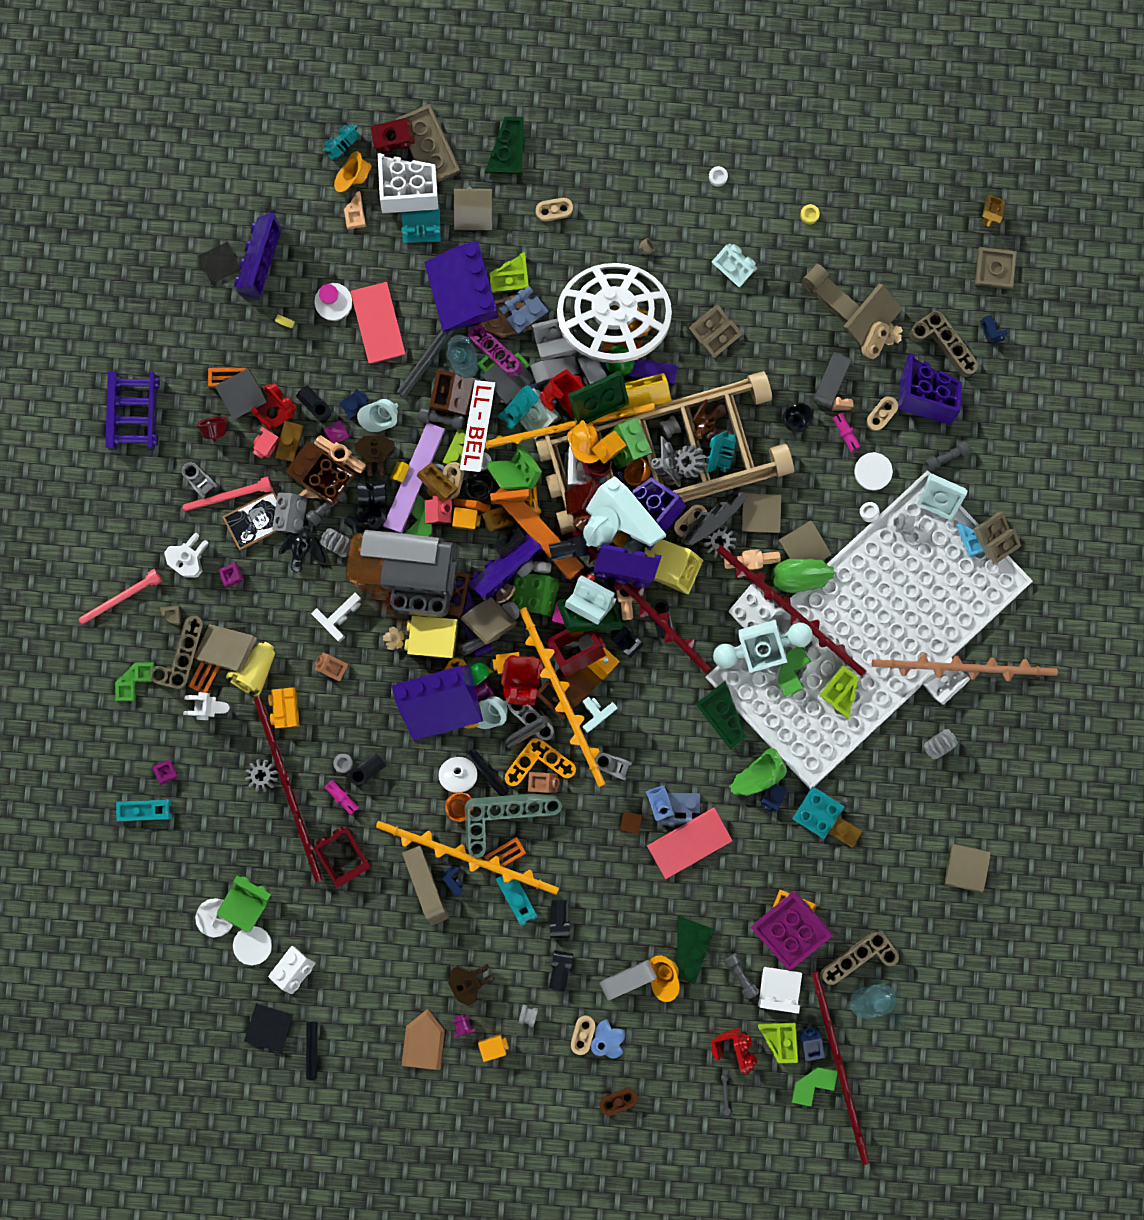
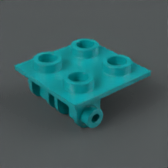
[322,124,360,160]
[402,204,441,243]
[706,431,737,473]
[792,786,845,839]

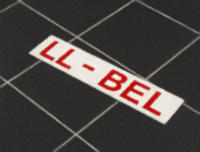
[460,380,495,472]

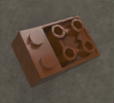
[429,369,482,418]
[285,441,355,505]
[536,653,602,721]

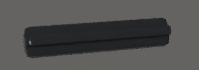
[466,749,509,796]
[306,1021,318,1080]

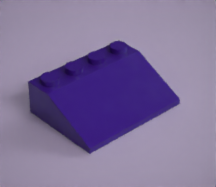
[234,213,282,300]
[424,241,498,332]
[469,534,542,602]
[391,665,483,741]

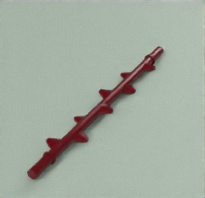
[572,530,711,674]
[716,545,866,677]
[254,697,323,882]
[811,971,870,1165]

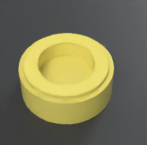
[800,204,820,225]
[275,314,295,328]

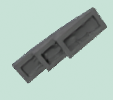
[680,491,748,545]

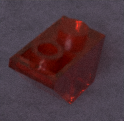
[564,480,604,517]

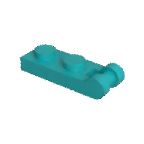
[498,385,540,431]
[116,800,172,821]
[496,869,538,927]

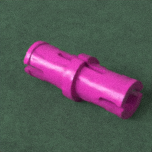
[832,413,861,452]
[324,779,359,816]

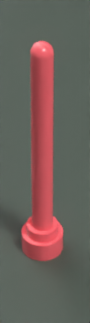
[182,476,273,511]
[79,569,163,624]

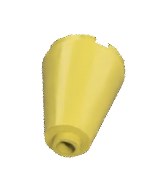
[226,642,275,697]

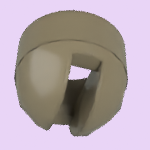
[639,238,655,255]

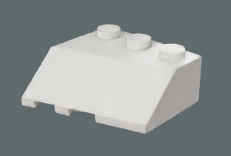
[378,153,439,213]

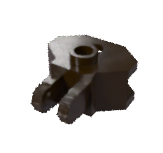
[355,435,395,479]
[448,964,495,1006]

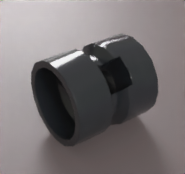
[358,482,387,508]

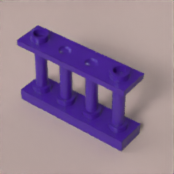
[105,371,160,451]

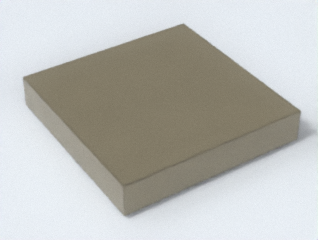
[975,247,1017,290]
[741,493,781,533]

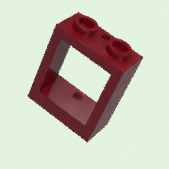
[545,629,606,678]
[314,826,372,888]

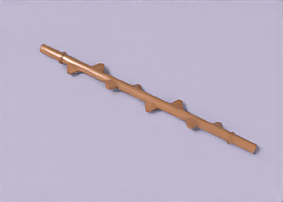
[871,654,1058,681]

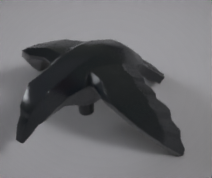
[279,526,326,573]

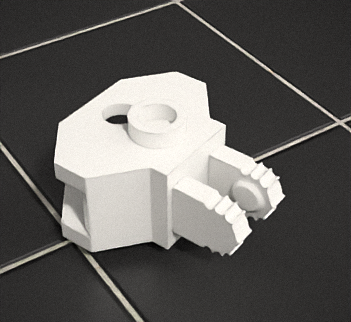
[164,533,209,578]
[183,692,229,720]

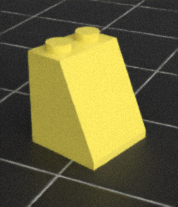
[644,539,703,595]
[404,616,459,660]

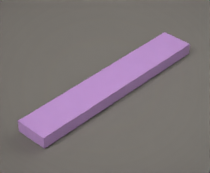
[383,423,445,533]

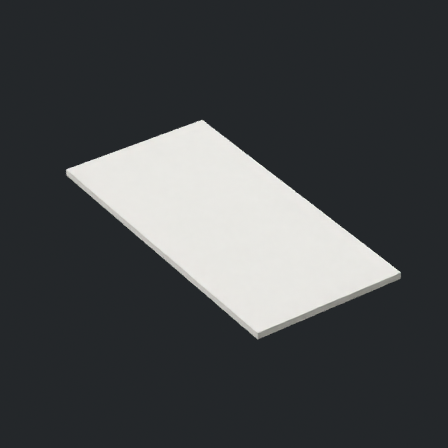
[705,470,1033,789]

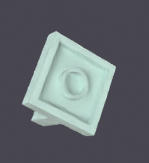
[521,388,562,440]
[916,473,968,520]
[564,575,617,625]
[582,697,617,733]

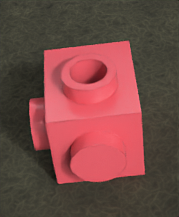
[425,496,452,525]

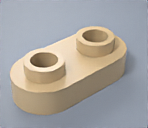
[536,198,573,222]
[861,321,889,359]
[866,397,898,431]
[443,462,464,500]
[674,505,707,537]
[571,1015,595,1055]

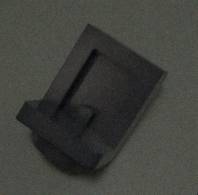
[611,624,644,658]

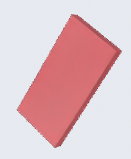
[350,282,406,365]
[647,808,732,879]

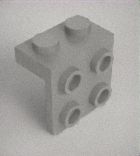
[532,316,578,360]

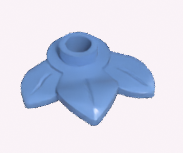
[590,1020,625,1058]

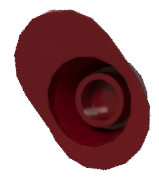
[196,417,228,442]

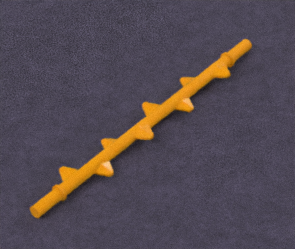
[484,403,655,450]
[519,607,606,787]
[376,821,559,895]

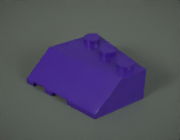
[898,353,962,425]
[628,477,686,550]
[592,544,662,589]

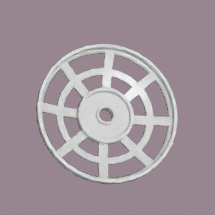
[557,263,672,363]

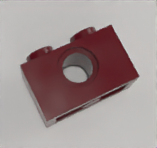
[370,118,415,153]

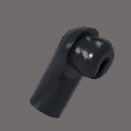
[344,515,364,543]

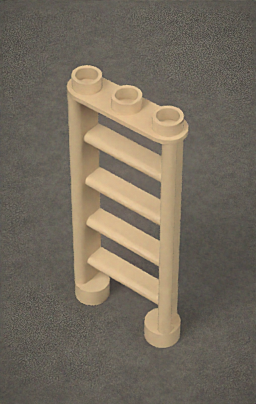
[535,371,794,535]

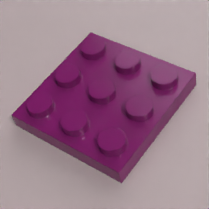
[751,890,833,971]

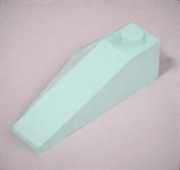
[586,476,666,547]

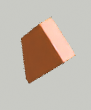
[452,499,490,513]

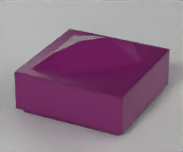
[324,421,350,444]
[219,562,244,588]
[152,759,178,786]

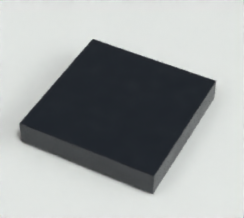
[244,1003,294,1053]

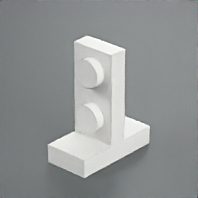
[311,593,362,642]

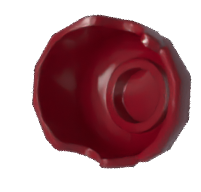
[583,459,612,479]

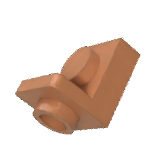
[315,653,348,681]
[528,772,559,793]

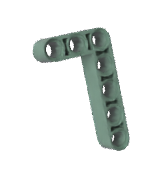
[465,793,562,858]

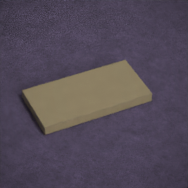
[396,104,461,183]

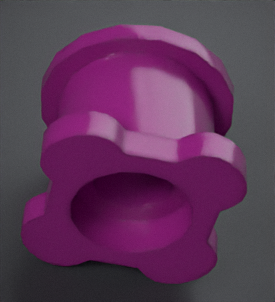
[475,679,495,701]
[452,1014,476,1038]

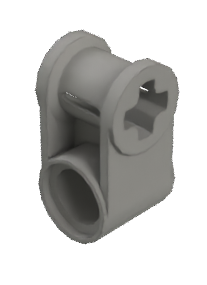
[182,462,217,499]
[595,753,632,781]

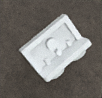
[922,658,970,705]
[268,946,315,994]

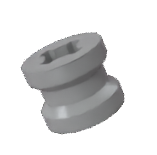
[659,416,681,439]
[895,513,915,535]
[518,1005,538,1027]

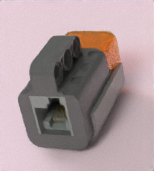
[346,530,459,618]

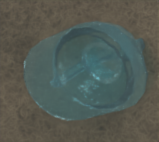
[446,335,478,378]
[850,984,896,1018]

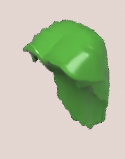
[773,559,835,593]
[729,748,787,796]

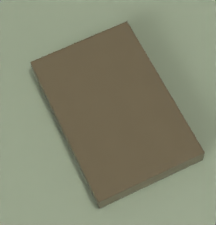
[843,283,902,348]
[194,624,257,673]

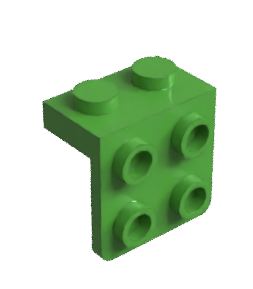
[604,418,653,470]
[486,446,542,490]
[510,573,559,617]
[217,876,271,933]

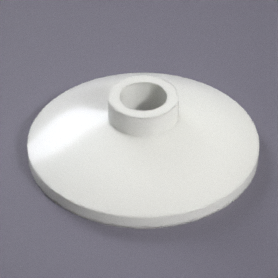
[439,757,477,793]

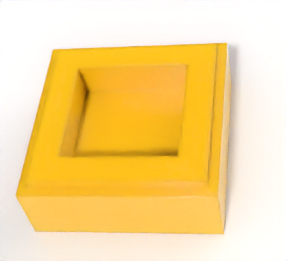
[389,461,410,482]

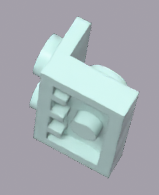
[712,244,758,287]

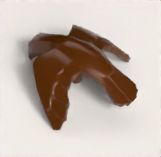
[692,399,731,441]

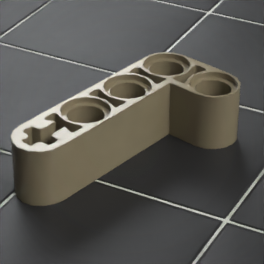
[801,264,860,324]
[909,311,978,377]
[149,616,203,689]
[402,845,449,926]
[821,931,899,985]

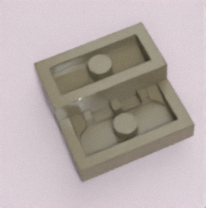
[454,189,492,230]
[688,304,742,358]
[973,512,1021,563]
[778,521,831,560]
[461,598,517,644]
[944,844,991,893]

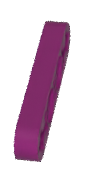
[468,325,522,377]

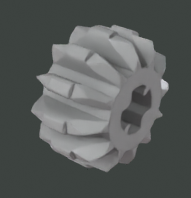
[674,445,707,478]
[704,527,736,559]
[320,528,354,557]
[923,729,958,759]
[245,759,278,792]

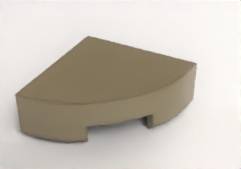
[160,606,181,625]

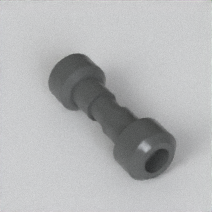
[418,407,465,430]
[925,441,972,473]
[306,491,347,526]
[724,953,759,1000]

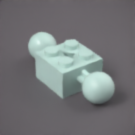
[713,620,813,673]

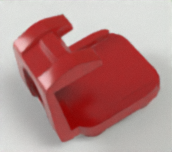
[539,370,585,418]
[251,383,297,431]
[501,655,543,705]
[711,1028,757,1075]

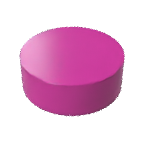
[319,284,338,304]

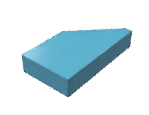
[956,523,985,557]

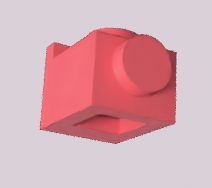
[252,427,280,459]

